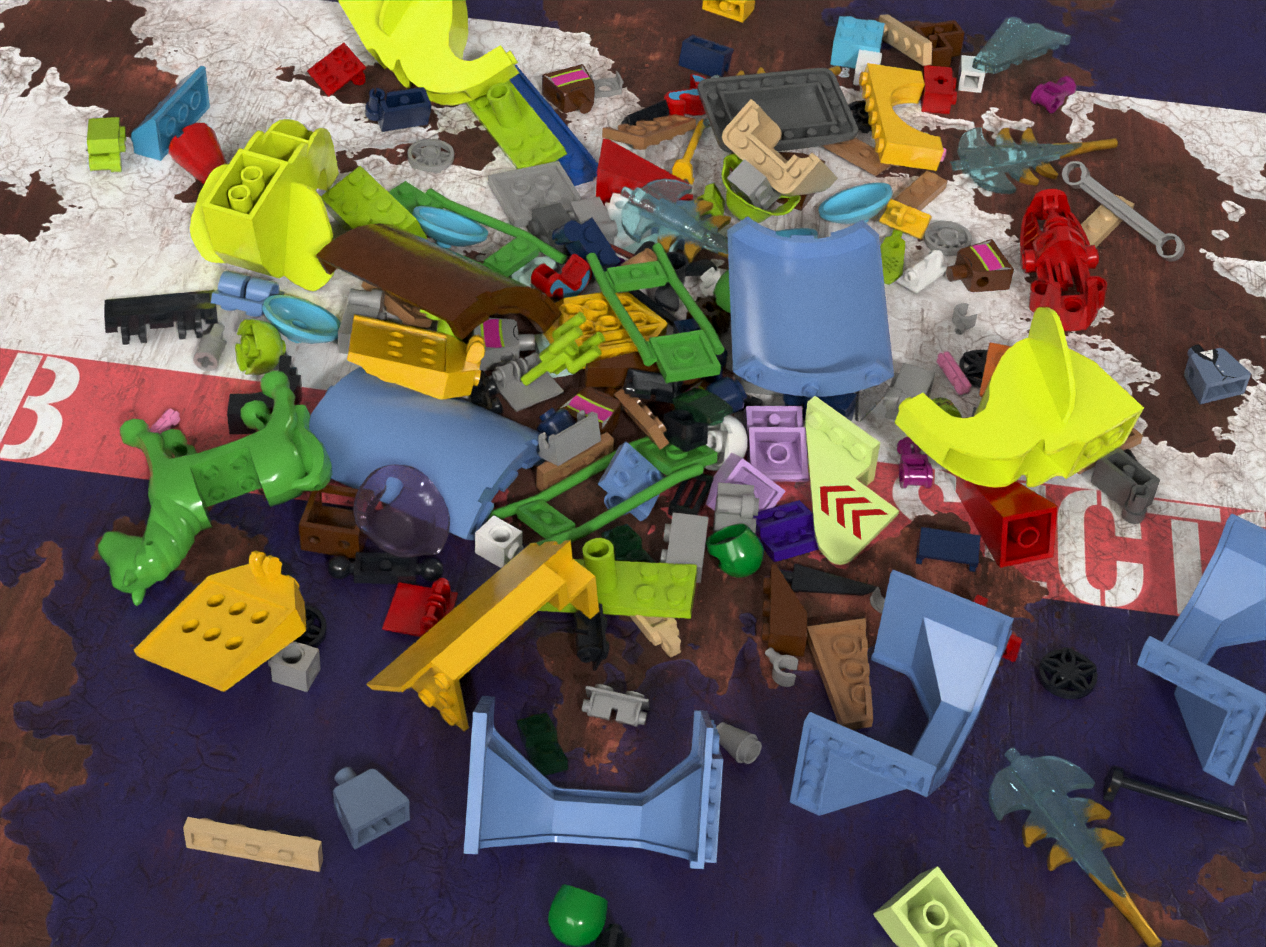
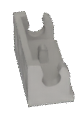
[538,410,601,466]

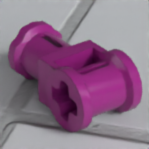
[1031,75,1076,113]
[897,437,933,489]

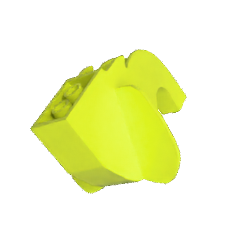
[338,0,519,106]
[190,119,339,291]
[894,307,1144,488]

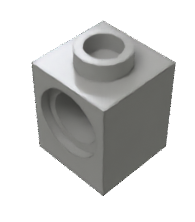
[268,641,321,692]

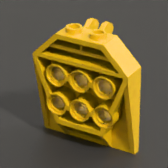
[543,292,667,388]
[347,314,485,400]
[134,550,306,692]

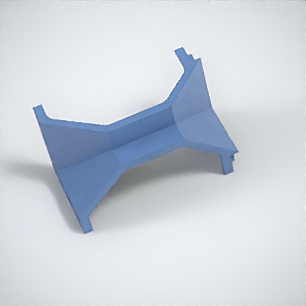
[1137,514,1266,786]
[790,570,1014,816]
[464,696,724,869]

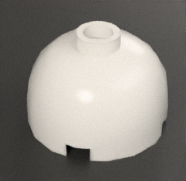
[704,413,748,471]

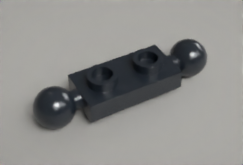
[327,552,444,584]

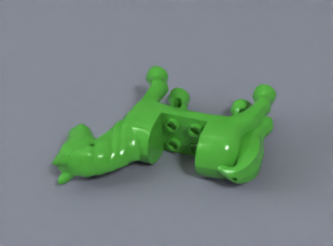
[98,370,333,606]

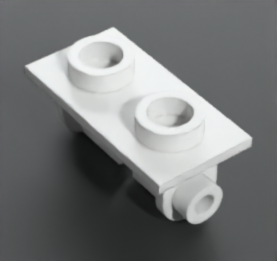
[896,250,947,294]

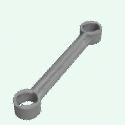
[1062,161,1185,262]

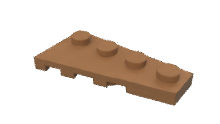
[602,114,696,150]
[807,618,873,730]

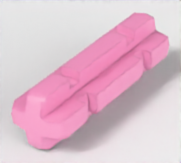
[937,351,972,395]
[139,408,180,452]

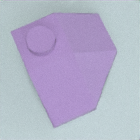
[706,452,786,512]

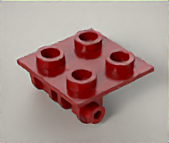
[307,43,366,97]
[382,578,458,637]

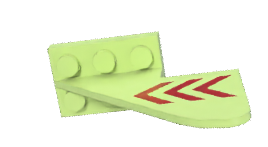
[804,396,899,565]

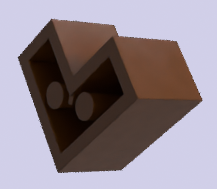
[913,20,965,68]

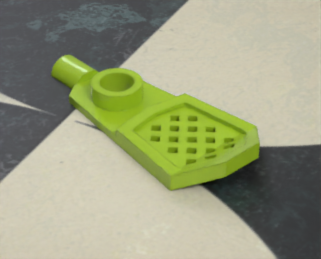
[880,229,906,285]

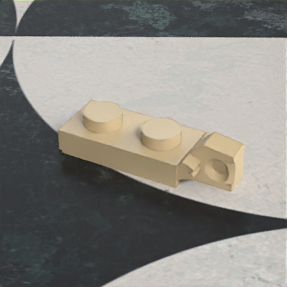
[630,615,681,658]

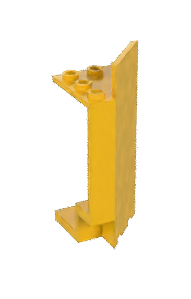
[366,540,599,732]

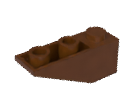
[761,564,807,657]

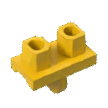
[879,199,932,240]

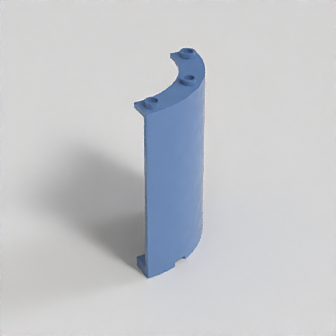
[727,217,894,398]
[309,367,549,540]

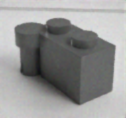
[529,203,572,256]
[1091,447,1160,524]

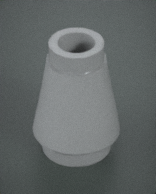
[716,722,762,764]

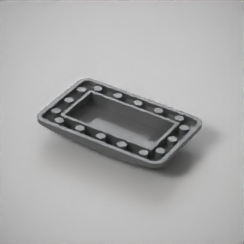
[697,68,858,153]

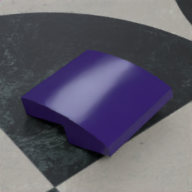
[753,500,819,562]

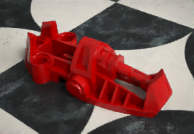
[1020,189,1107,331]

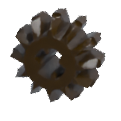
[686,295,731,337]

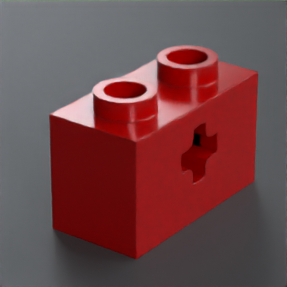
[921,65,957,114]

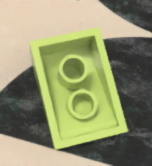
[873,866,998,947]

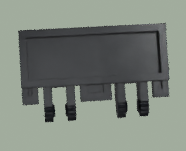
[104,290,218,345]

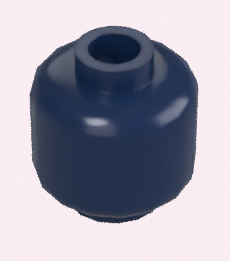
[702,376,747,415]
[537,407,576,436]

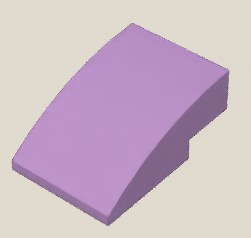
[743,406,809,482]

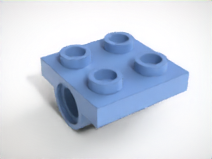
[211,270,285,317]
[598,442,666,522]

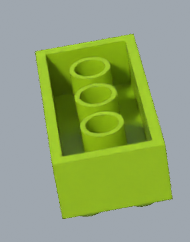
[321,166,427,239]

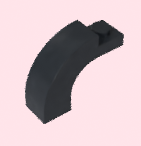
[227,356,303,434]

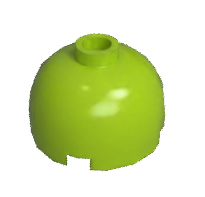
[235,319,286,375]

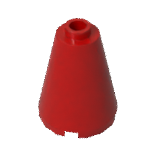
[169,123,227,185]

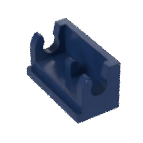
[678,35,734,78]
[916,527,981,572]

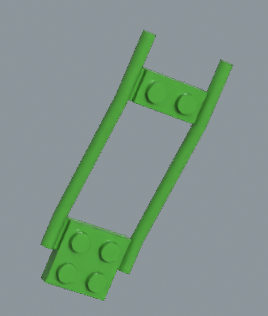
[389,181,567,277]
[586,243,725,383]
[486,436,718,546]

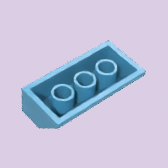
[131,66,210,161]

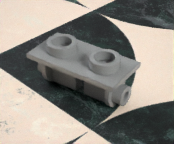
[582,684,650,727]

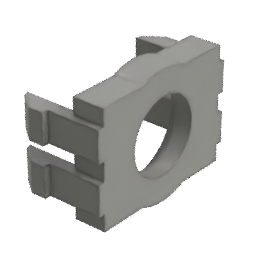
[589,71,624,98]

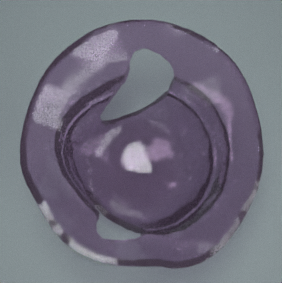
[353,464,450,557]

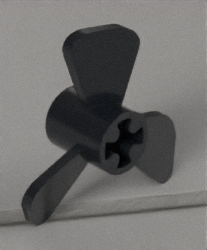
[634,241,717,312]

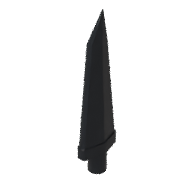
[779,564,881,596]

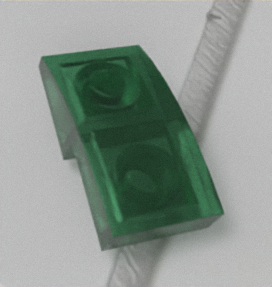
[672,387,734,426]
[601,524,656,563]
[516,713,568,776]

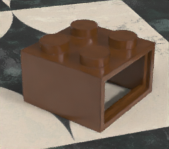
[299,484,375,559]

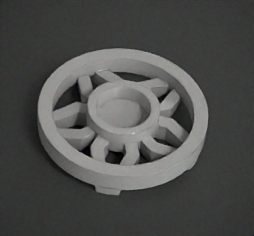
[407,139,454,174]
[923,221,972,256]

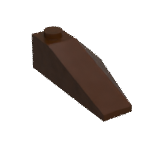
[584,351,701,387]

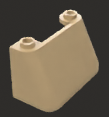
[722,99,838,197]

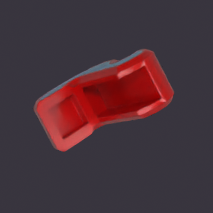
[664,74,706,116]
[531,254,592,301]

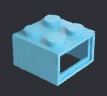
[830,16,885,68]

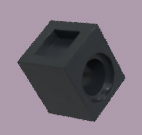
[664,406,708,452]

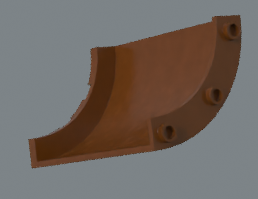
[316,223,562,340]

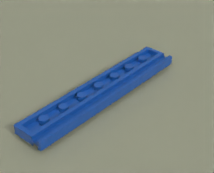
[510,65,598,186]

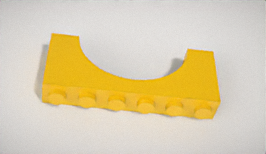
[859,63,944,171]

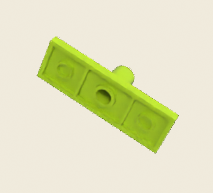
[465,80,567,169]
[538,538,698,619]

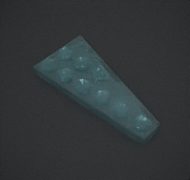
[972,17,1071,74]

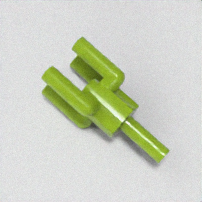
[521,312,605,386]

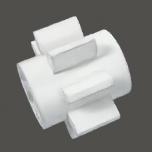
[699,267,725,298]

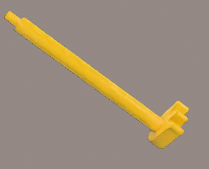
[672,119,706,184]

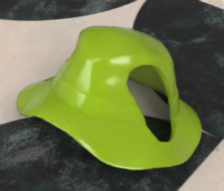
[721,153,801,223]

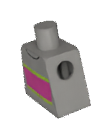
[472,318,535,371]

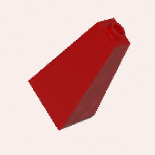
[596,139,693,211]
[956,476,1058,568]

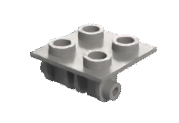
[488,352,564,412]

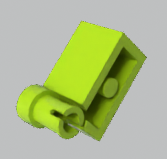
[87,117,127,172]

